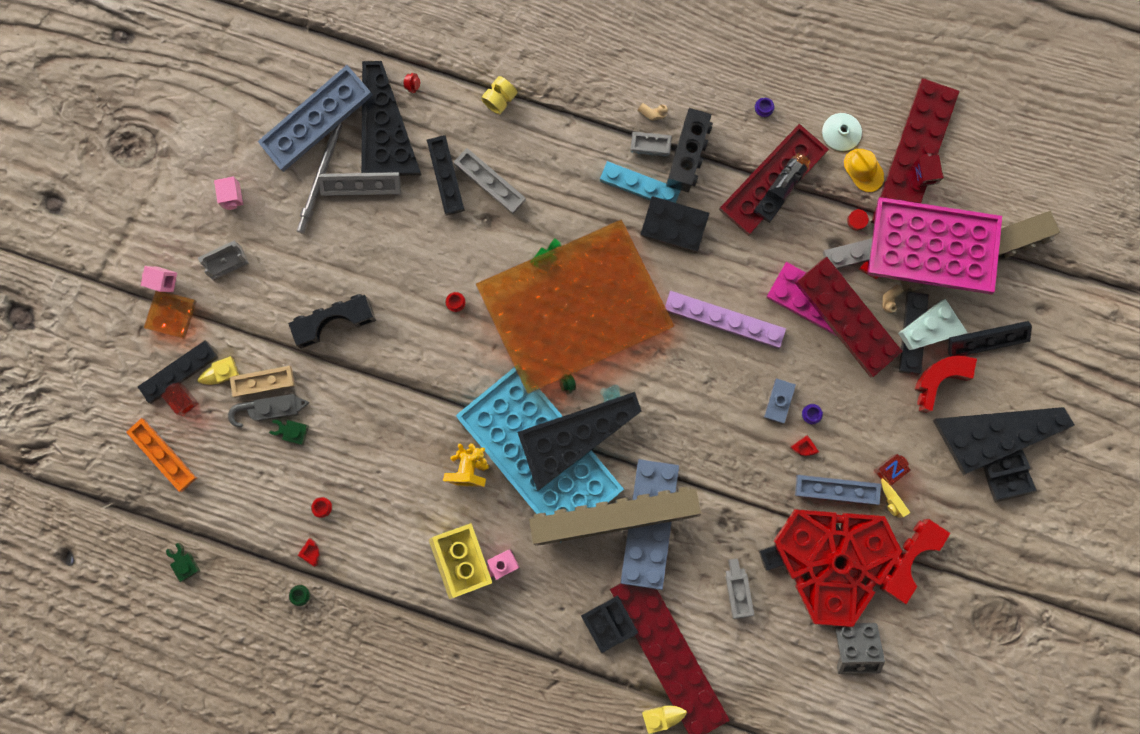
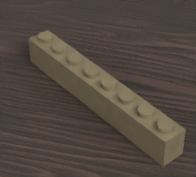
[900,210,1060,292]
[529,486,701,546]

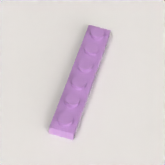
[664,291,786,349]

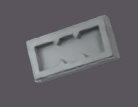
[630,132,672,157]

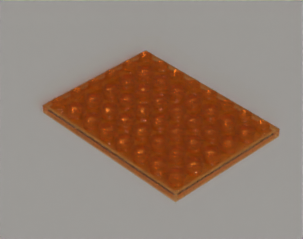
[476,219,674,395]

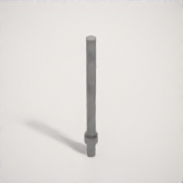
[297,123,342,234]

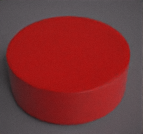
[847,209,869,231]

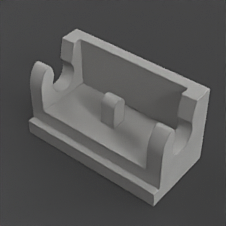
[198,240,249,280]

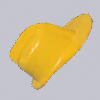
[844,149,884,192]

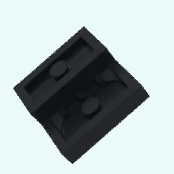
[983,450,1037,503]
[581,595,638,654]

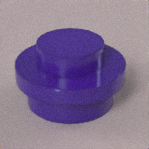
[754,98,775,117]
[802,404,823,425]

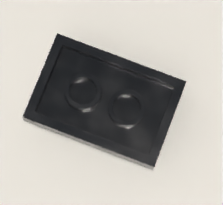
[640,196,710,252]

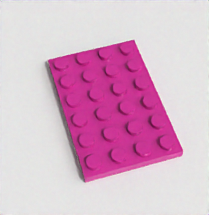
[867,197,1002,295]

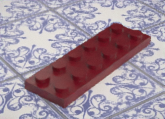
[719,124,829,236]
[794,257,903,378]

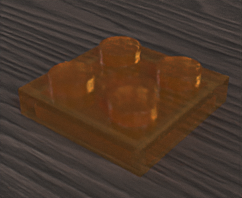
[144,291,197,339]

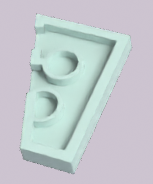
[898,299,968,350]

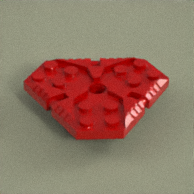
[773,509,902,627]

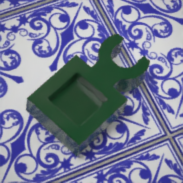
[269,420,309,445]
[166,543,200,582]

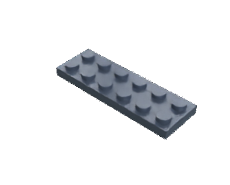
[257,65,373,172]
[621,459,679,590]

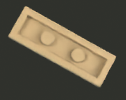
[230,366,295,398]

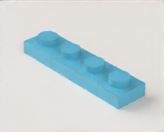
[600,161,681,203]

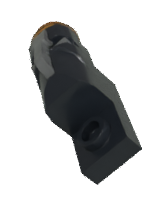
[753,153,810,223]

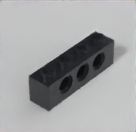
[666,108,713,193]

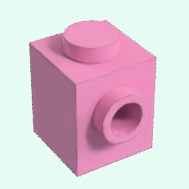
[214,176,243,210]
[141,266,177,292]
[487,549,520,580]

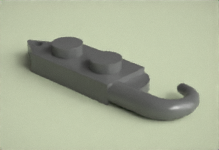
[228,394,310,427]

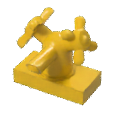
[443,443,490,487]

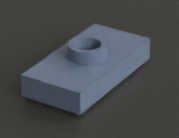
[764,378,796,424]

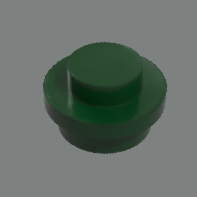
[559,374,576,394]
[289,585,310,606]

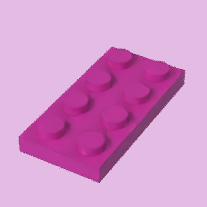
[766,262,837,336]

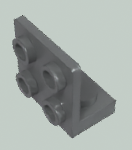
[835,623,885,674]

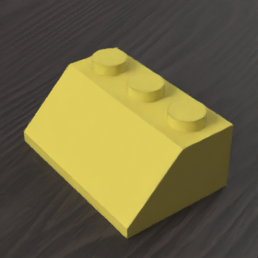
[429,523,492,599]

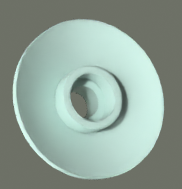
[822,113,862,151]

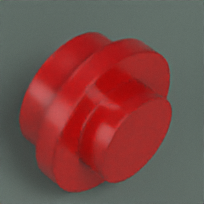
[403,73,420,93]
[445,292,466,312]
[311,497,332,518]

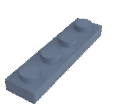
[795,475,881,505]

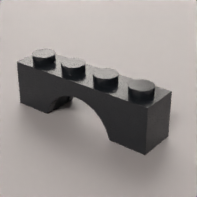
[288,294,376,349]

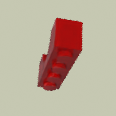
[880,519,951,604]

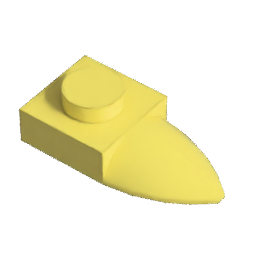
[197,356,239,385]
[881,478,910,518]
[642,706,687,734]

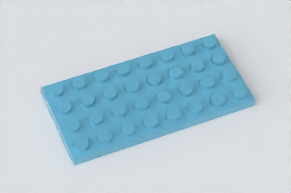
[456,364,624,543]

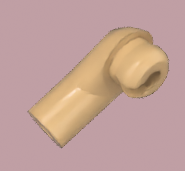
[638,103,668,121]
[882,284,903,313]

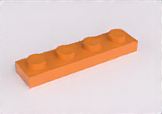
[126,418,197,492]

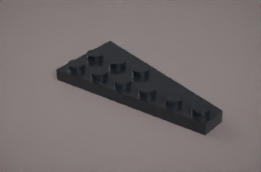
[361,61,422,176]
[517,392,642,491]
[933,407,1075,476]

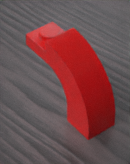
[915,356,977,413]

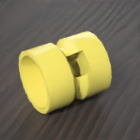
[481,76,518,115]

